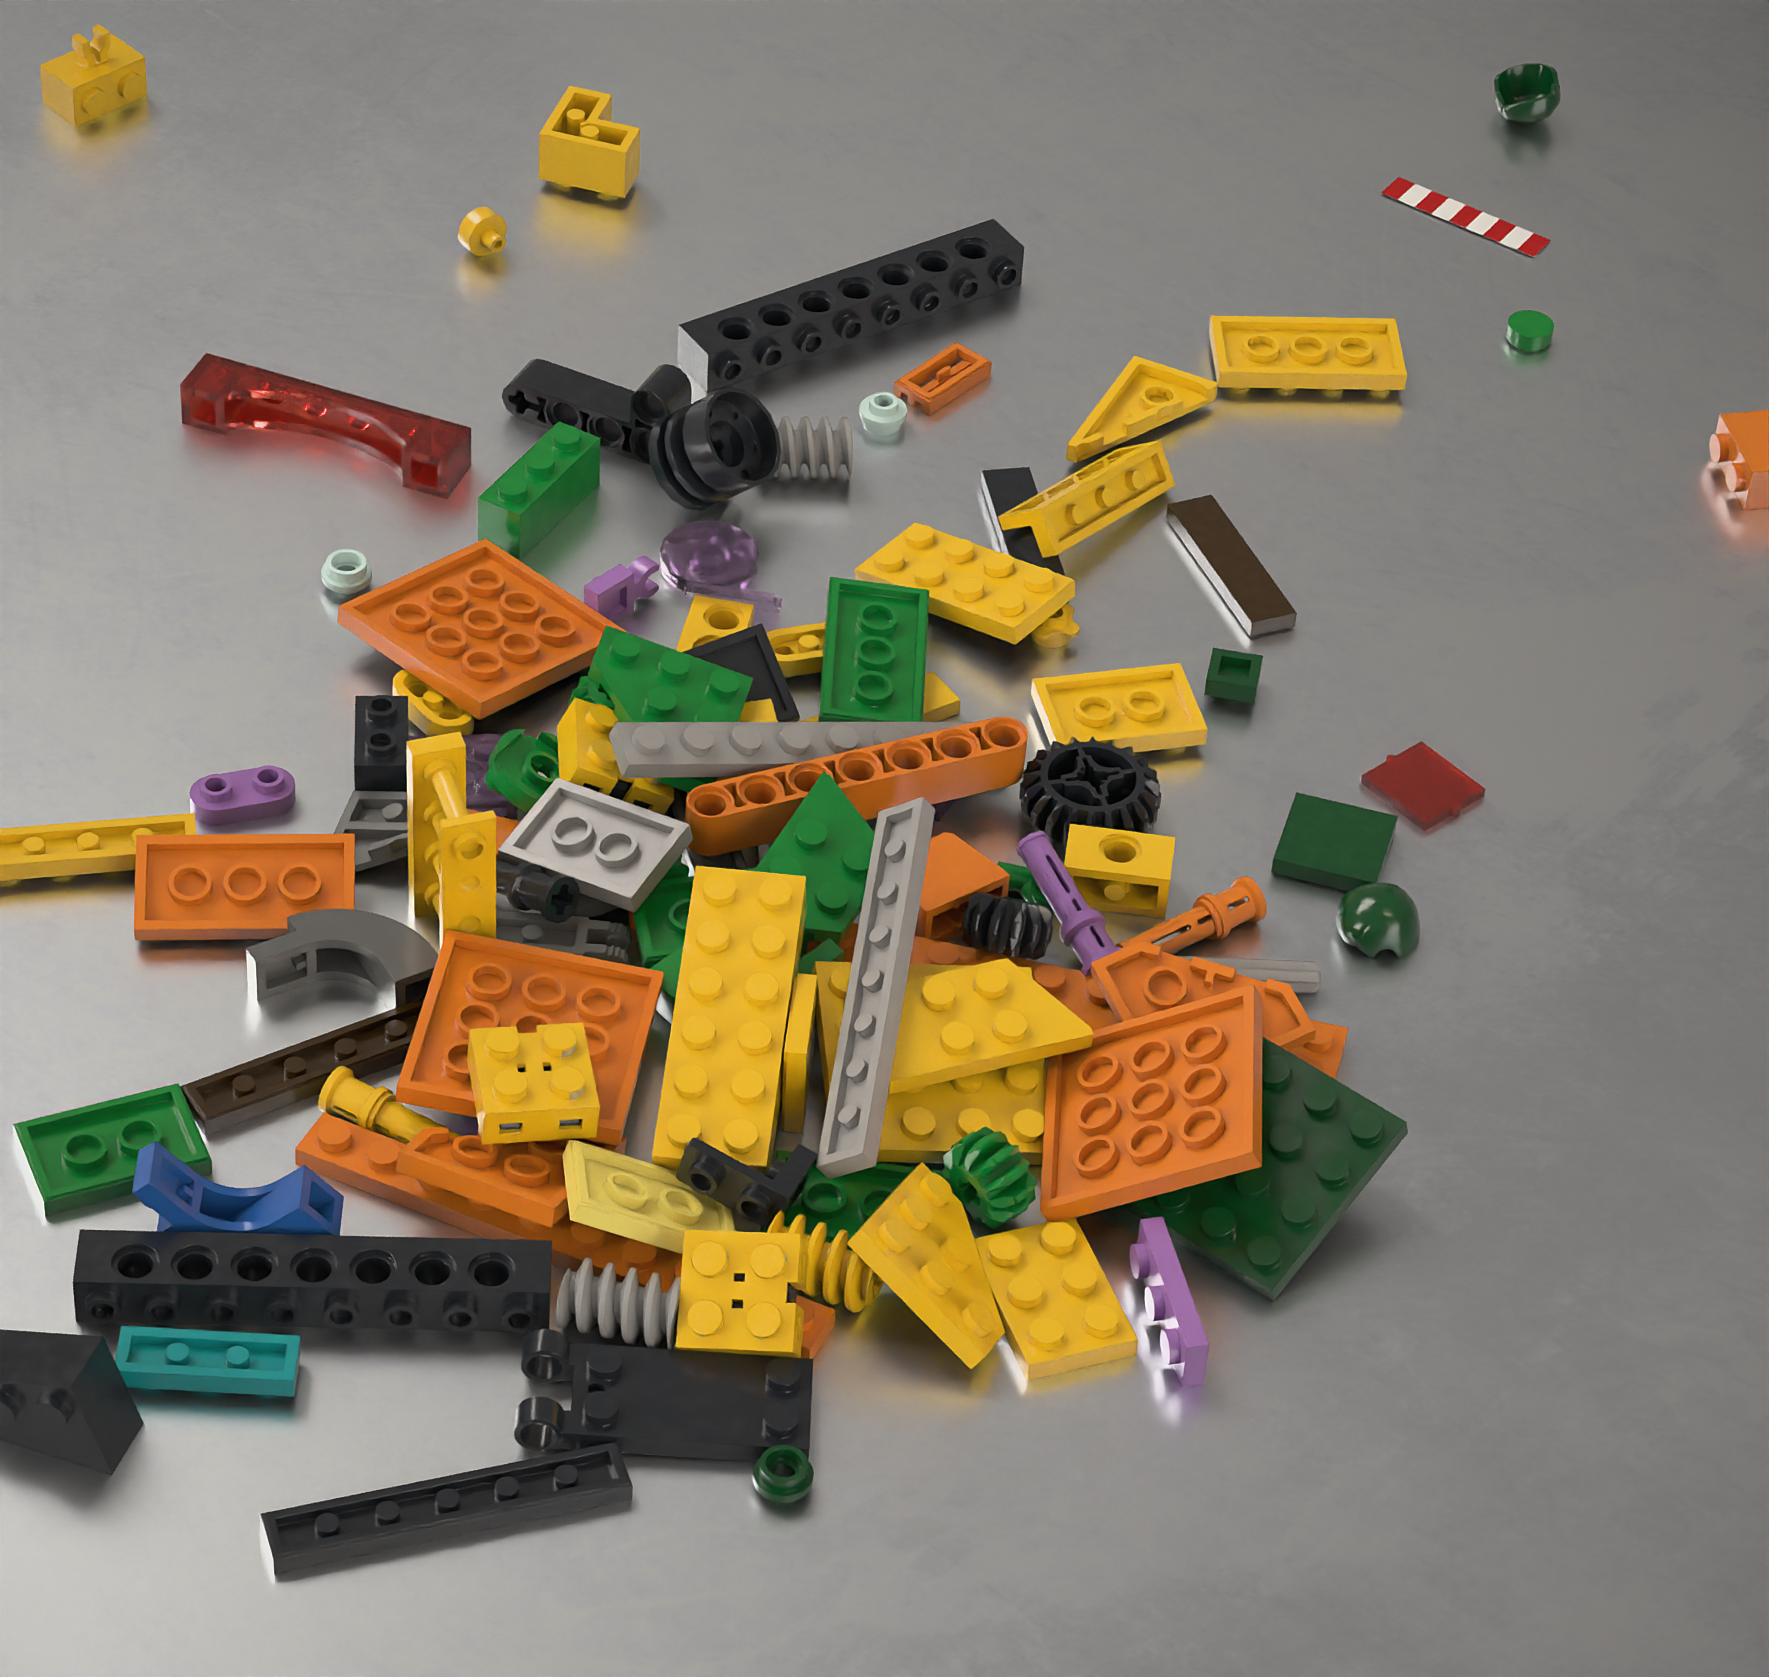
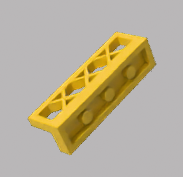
[998,440,1176,558]

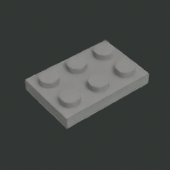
[498,778,693,913]

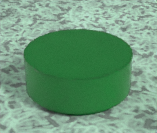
[1506,310,1554,351]

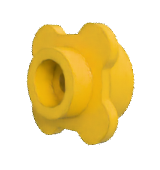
[1031,604,1080,648]

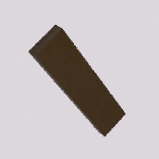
[1166,495,1297,637]

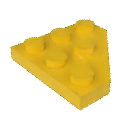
[847,1162,1005,1369]

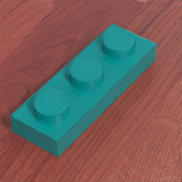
[115,1326,301,1397]

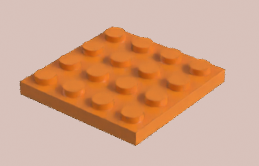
[337,538,627,720]
[395,929,664,1146]
[1040,984,1263,1222]

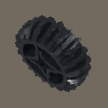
[1019,736,1161,850]

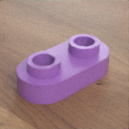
[189,765,296,826]

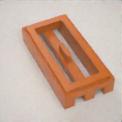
[893,342,992,416]

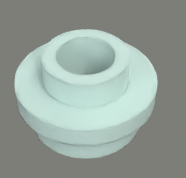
[859,392,907,435]
[321,549,372,595]

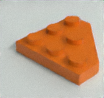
[1091,940,1316,1051]
[396,1127,627,1228]

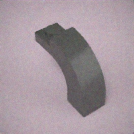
[246,909,438,1010]

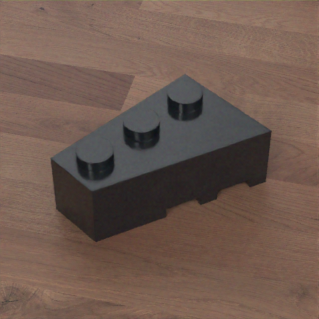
[0,1329,144,1475]

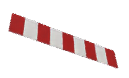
[1381,177,1551,257]

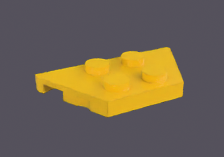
[888,958,1094,1095]

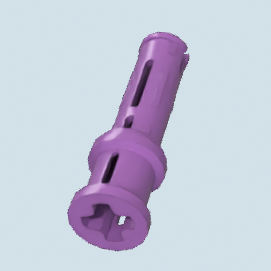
[1016,831,1122,977]

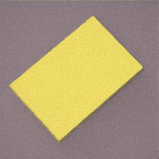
[562,1140,736,1254]

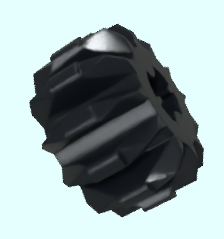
[961,892,1054,960]

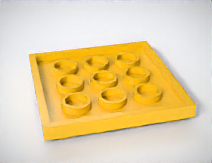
[811,961,1047,1165]

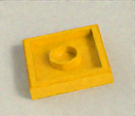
[781,973,817,1133]

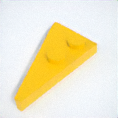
[1066,355,1218,463]

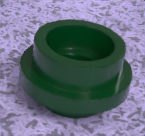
[753,1445,814,1502]

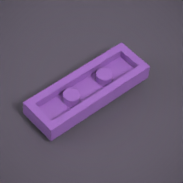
[1130,1217,1210,1387]

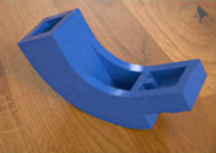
[132,1141,344,1235]

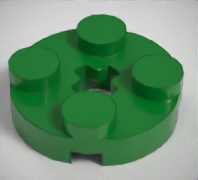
[485,729,559,814]

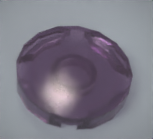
[659,521,759,597]

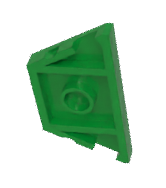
[754,772,875,944]

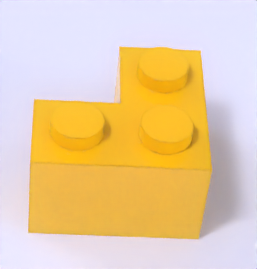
[539,85,640,198]

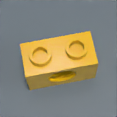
[1064,824,1176,919]

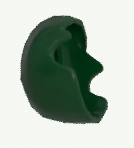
[1494,63,1561,124]
[1335,882,1420,958]

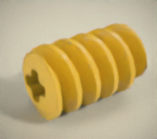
[767,1210,884,1313]

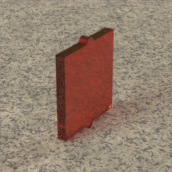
[1360,741,1485,831]

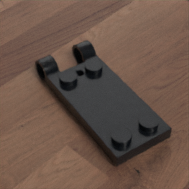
[514,1329,813,1462]

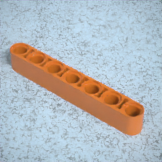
[685,716,1029,856]

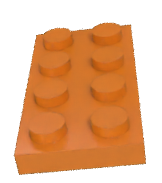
[134,834,355,940]

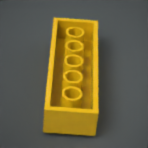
[652,866,806,1176]

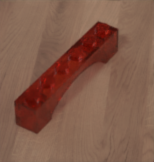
[180,353,471,499]

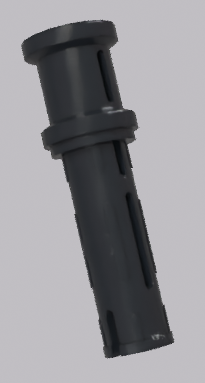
[496,858,580,923]

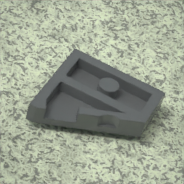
[333,791,408,872]

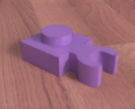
[584,556,660,623]

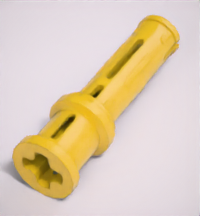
[318,1066,462,1144]

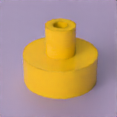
[458,206,507,256]

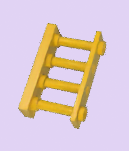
[406,731,496,949]

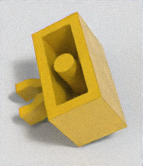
[40,24,147,126]

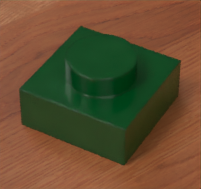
[1204,648,1263,703]

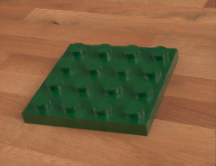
[1119,1037,1408,1302]

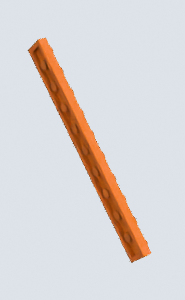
[295,1112,836,1359]

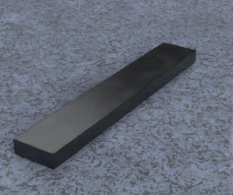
[260,1441,633,1574]

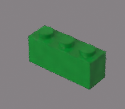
[478,422,600,561]

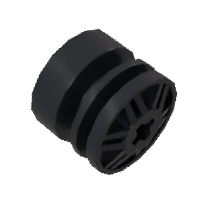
[648,387,781,511]

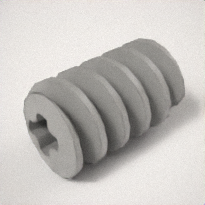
[773,416,853,478]
[556,1257,681,1349]

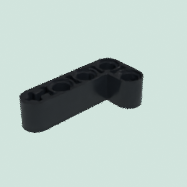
[502,359,692,465]

